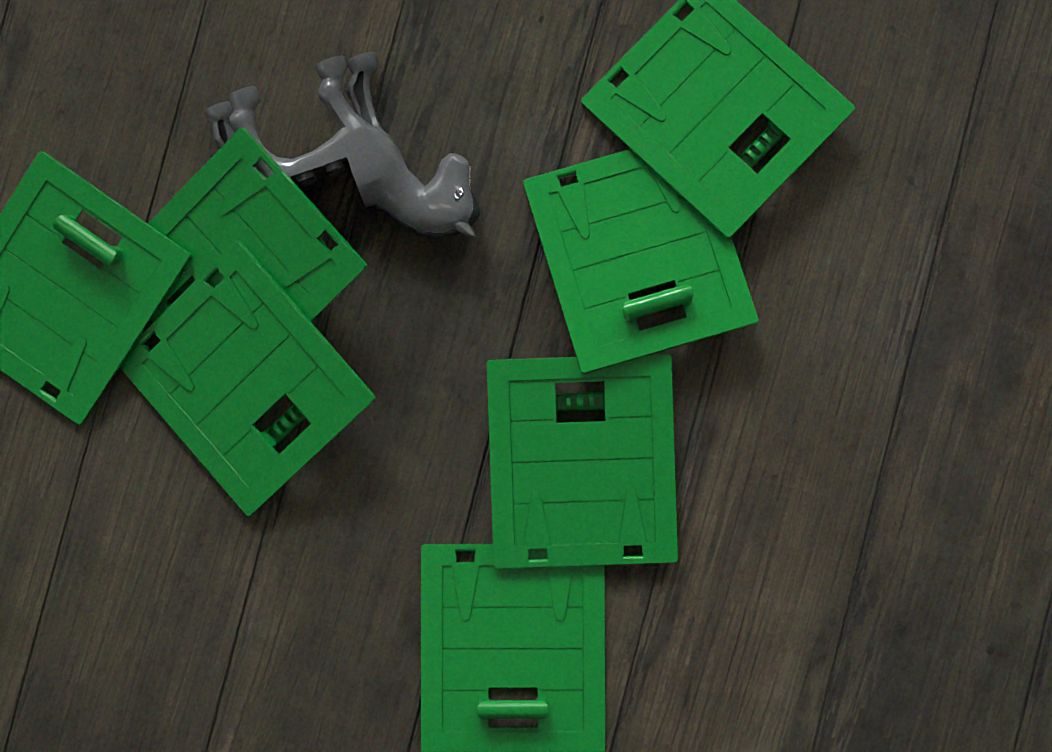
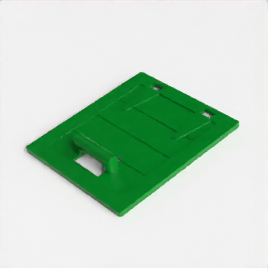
[581,0,855,239]
[148,128,367,322]
[523,149,758,374]
[0,151,191,425]
[120,241,376,516]
[487,354,678,569]
[421,544,605,752]

